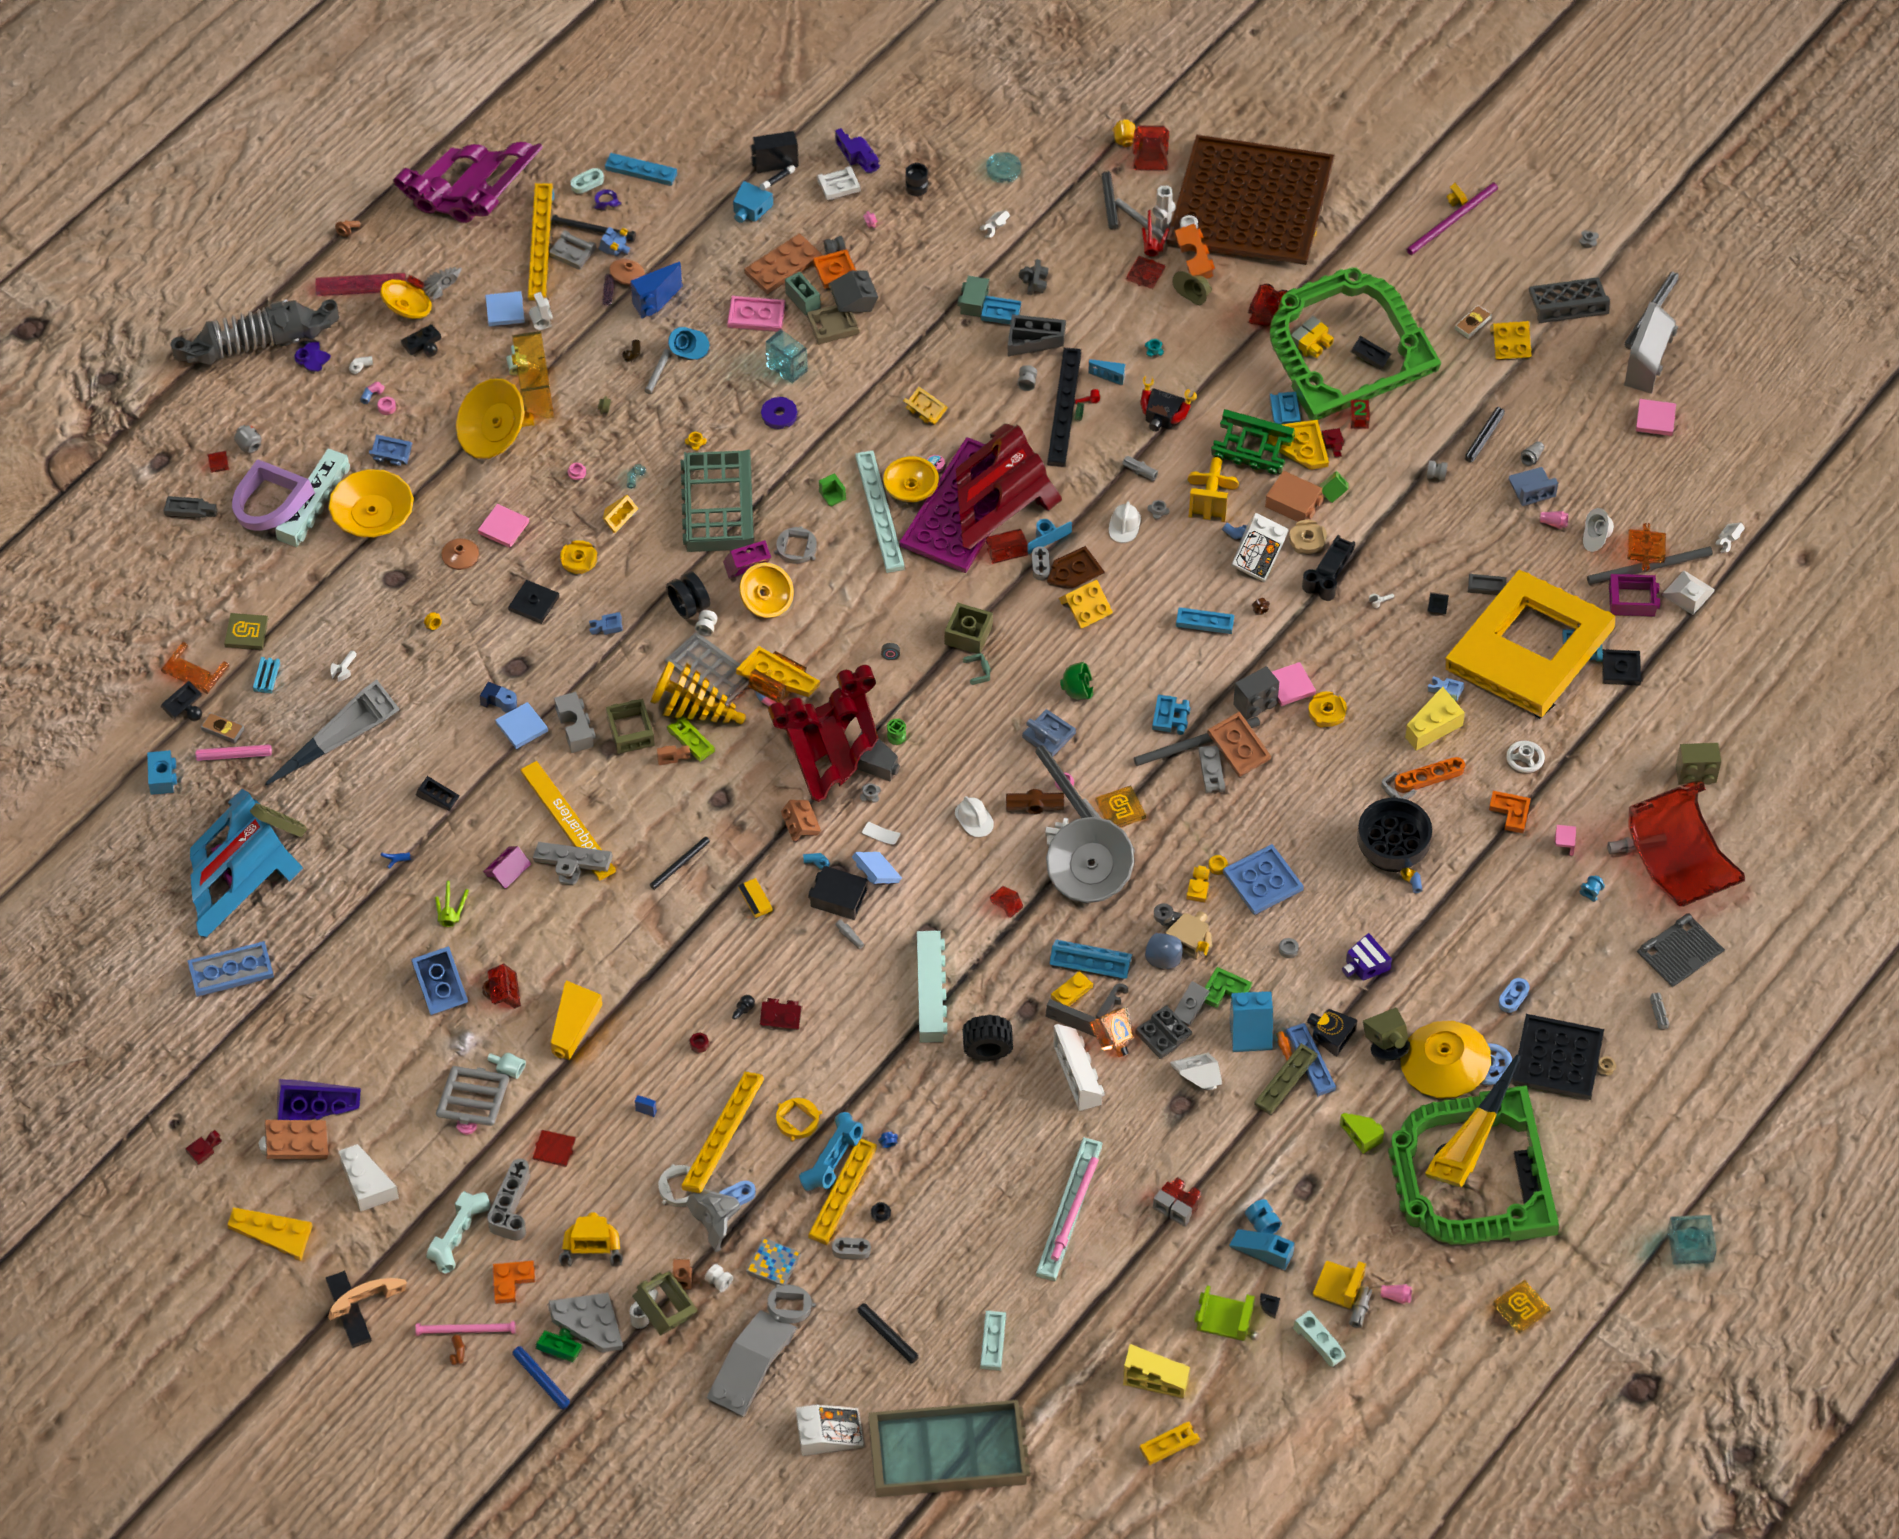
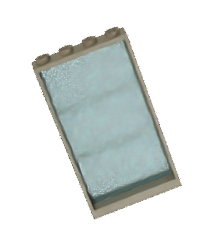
[869,1400,1030,1497]

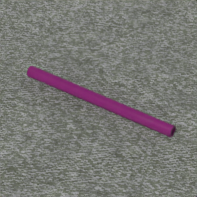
[1406,182,1498,255]

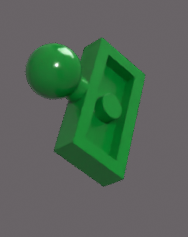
[535,1327,582,1363]

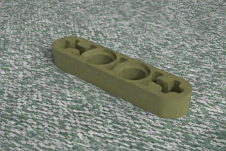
[250,803,307,837]

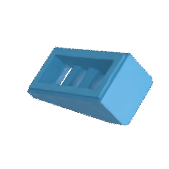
[1088,359,1125,385]

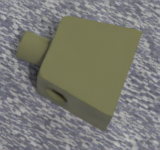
[1363,1007,1408,1049]

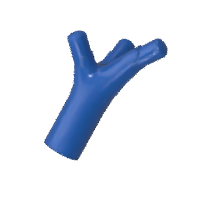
[380,852,410,869]

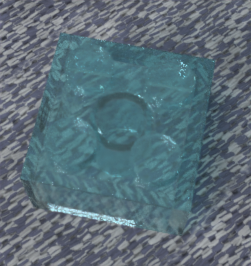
[765,329,808,384]
[1668,1215,1717,1264]

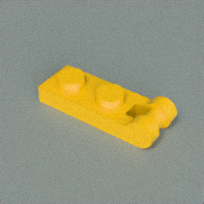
[1139,1422,1200,1465]

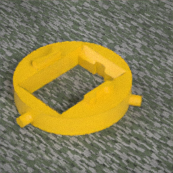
[776,1098,823,1142]

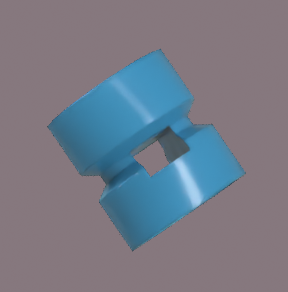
[1245,1199,1282,1234]

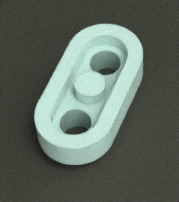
[571,168,604,194]

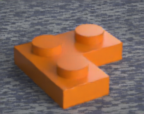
[1489,791,1531,834]
[493,1260,535,1304]

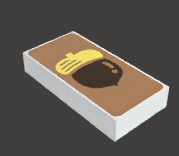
[1455,305,1492,339]

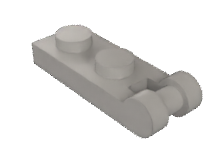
[1199,746,1225,793]

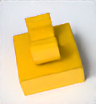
[1446,183,1468,207]

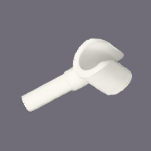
[1369,594,1394,608]

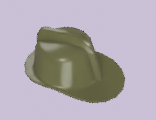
[1172,271,1212,305]

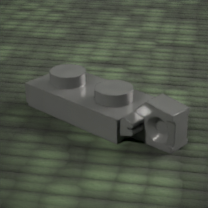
[164,496,218,518]

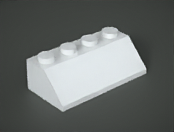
[1053,1024,1104,1111]

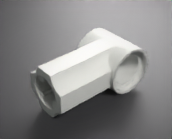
[630,1289,658,1329]

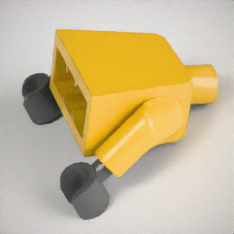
[559,1212,623,1266]

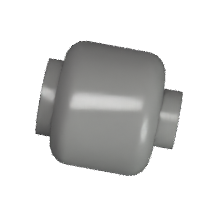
[234,425,262,453]

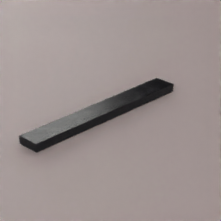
[1047,347,1082,467]

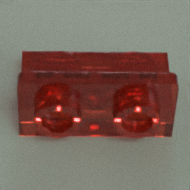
[488,964,521,1009]

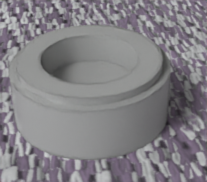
[1279,938,1299,958]

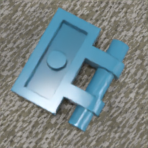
[1152,694,1190,735]

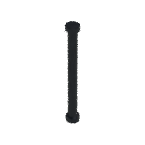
[551,214,636,242]

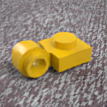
[1186,865,1210,903]

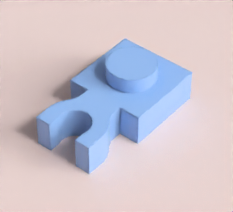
[1428,676,1465,701]

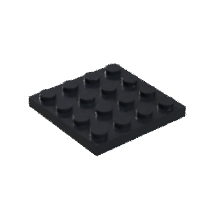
[1512,1014,1604,1100]

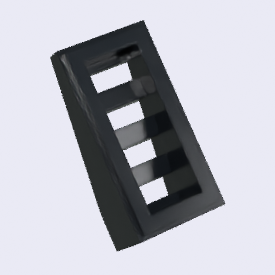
[416,776,460,811]

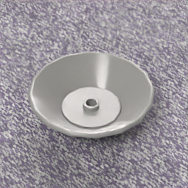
[1046,817,1135,903]

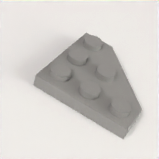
[548,1293,623,1352]

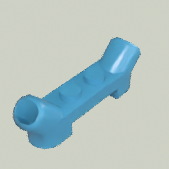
[799,1112,863,1191]

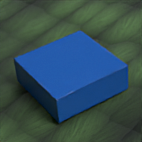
[635,1095,657,1117]

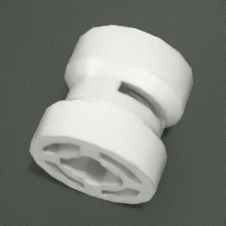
[695,610,718,636]
[705,1264,733,1292]

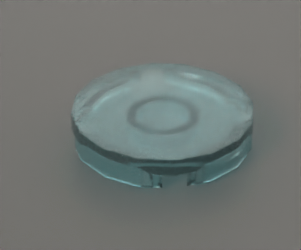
[986,152,1021,183]

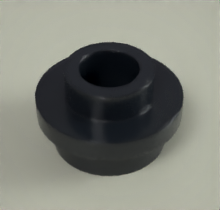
[871,1202,891,1222]

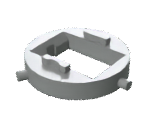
[774,526,817,564]
[767,1284,816,1324]

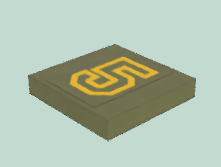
[224,613,269,650]

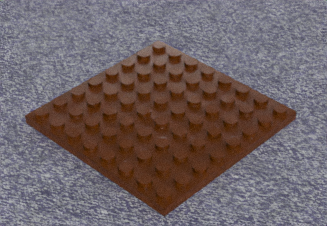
[1167,134,1335,265]

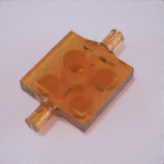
[1627,523,1666,571]

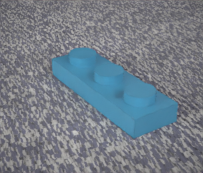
[1176,607,1235,634]

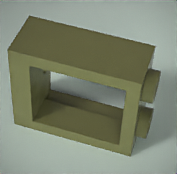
[606,699,655,754]
[632,1271,698,1336]

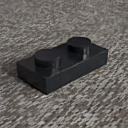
[1351,336,1391,370]

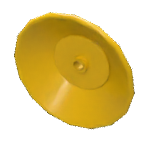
[456,378,524,459]
[328,469,414,538]
[1401,1021,1491,1098]

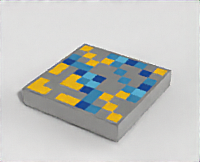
[746,1238,801,1286]

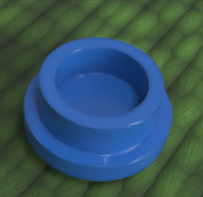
[878,1132,898,1148]

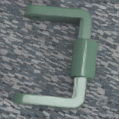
[963,653,991,685]

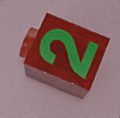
[1349,400,1370,429]

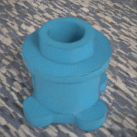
[1579,876,1605,902]

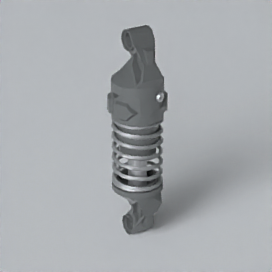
[171,299,339,365]

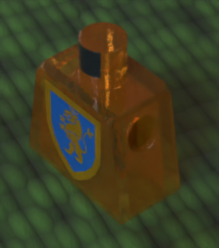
[1089,1007,1134,1057]

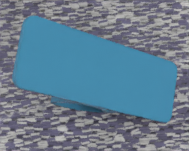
[1027,519,1072,554]

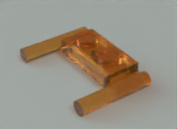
[161,642,229,694]

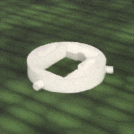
[658,1164,704,1207]

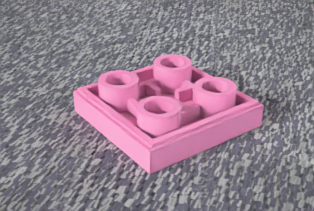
[1636,399,1676,436]
[478,504,529,548]
[1272,662,1316,706]

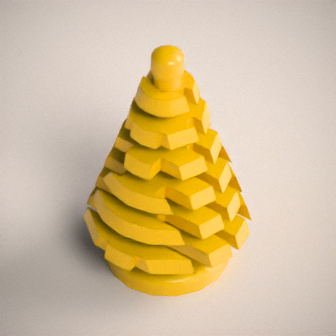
[650,661,746,724]

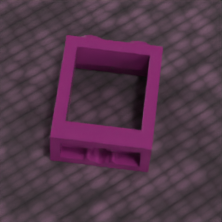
[723,540,771,579]
[1609,574,1660,617]

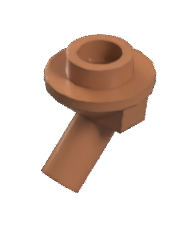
[335,220,360,237]

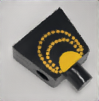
[1307,1009,1358,1057]

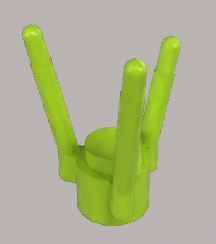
[435,881,469,927]

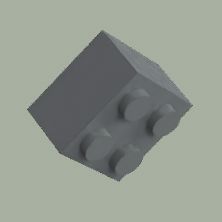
[1233,666,1280,720]

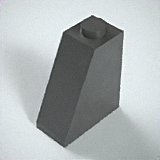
[857,731,900,781]

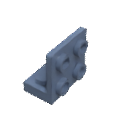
[1509,467,1558,506]

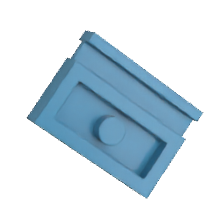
[981,296,1021,325]
[1269,392,1301,424]

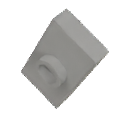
[1174,981,1210,1025]

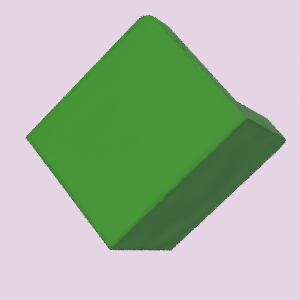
[1320,470,1349,503]
[819,473,846,506]

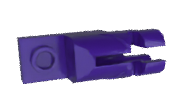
[835,128,880,173]

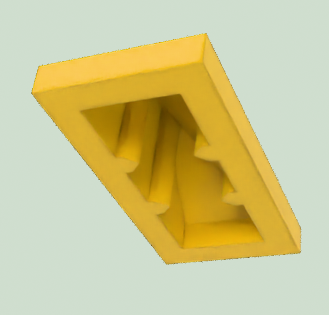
[603,495,638,533]

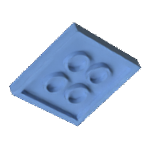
[1223,844,1304,915]

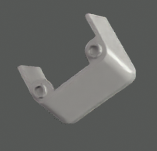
[1624,302,1678,393]

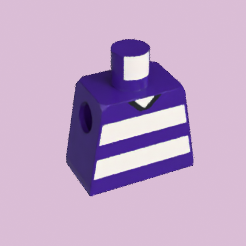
[1342,933,1392,980]

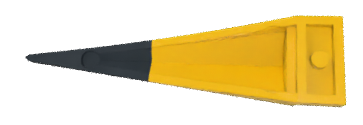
[1425,1054,1520,1188]

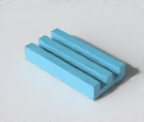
[253,657,280,693]

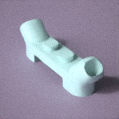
[426,1191,490,1273]

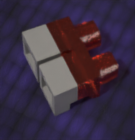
[1153,1177,1201,1227]

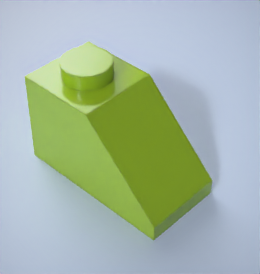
[1340,1113,1384,1154]

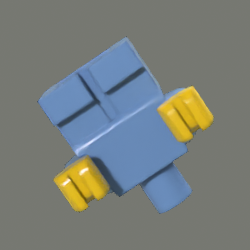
[598,227,631,256]

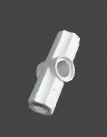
[1152,186,1176,231]

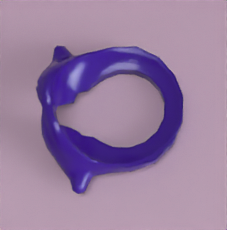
[594,189,621,209]

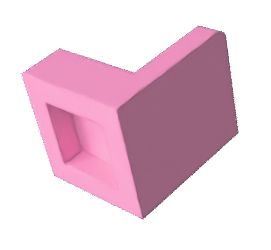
[1554,825,1576,856]

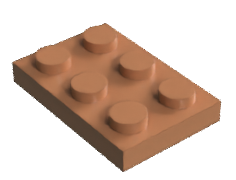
[1207,711,1272,777]
[265,1120,328,1159]

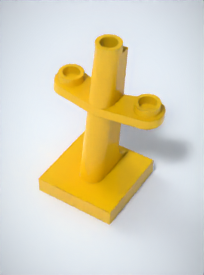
[1187,457,1239,522]

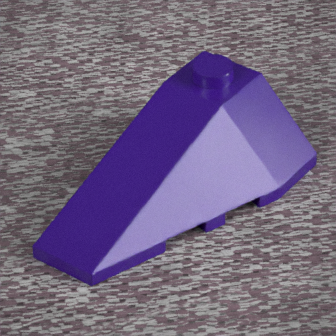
[277,1079,361,1120]

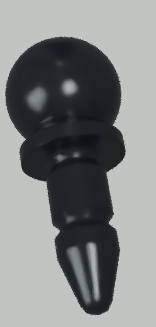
[732,995,755,1020]

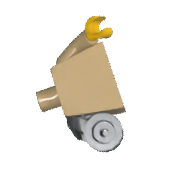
[1154,903,1212,959]

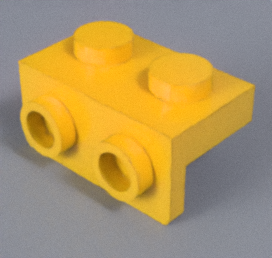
[903,387,948,425]

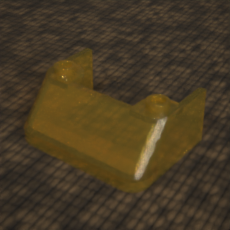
[511,331,554,419]

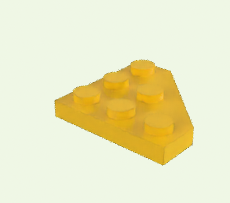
[1267,420,1329,470]

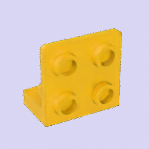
[1490,321,1532,360]
[1059,580,1113,629]
[1313,1261,1366,1309]

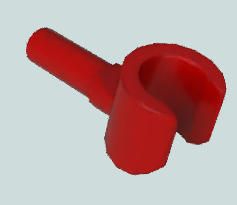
[1075,389,1100,404]

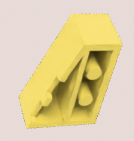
[1405,687,1465,751]
[1123,1344,1190,1398]

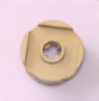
[1289,520,1327,554]

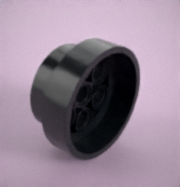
[1357,798,1432,872]

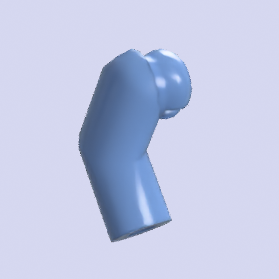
[1222,522,1247,539]

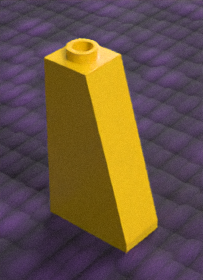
[551,980,602,1060]

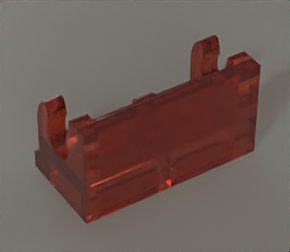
[985,529,1028,564]

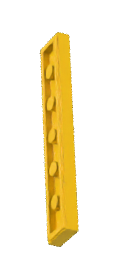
[808,1138,877,1245]

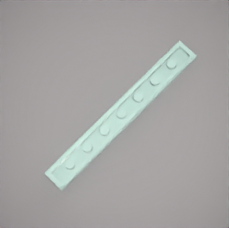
[855,450,905,573]
[1036,1137,1103,1282]

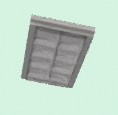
[665,632,755,706]

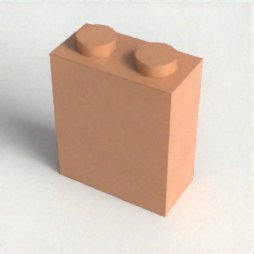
[1265,470,1324,522]

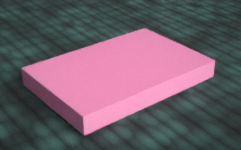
[727,296,785,332]

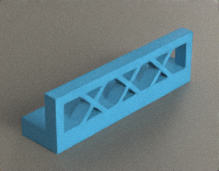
[1050,940,1132,979]

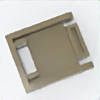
[807,305,859,345]

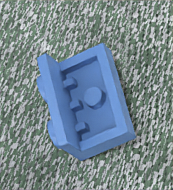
[369,434,413,466]

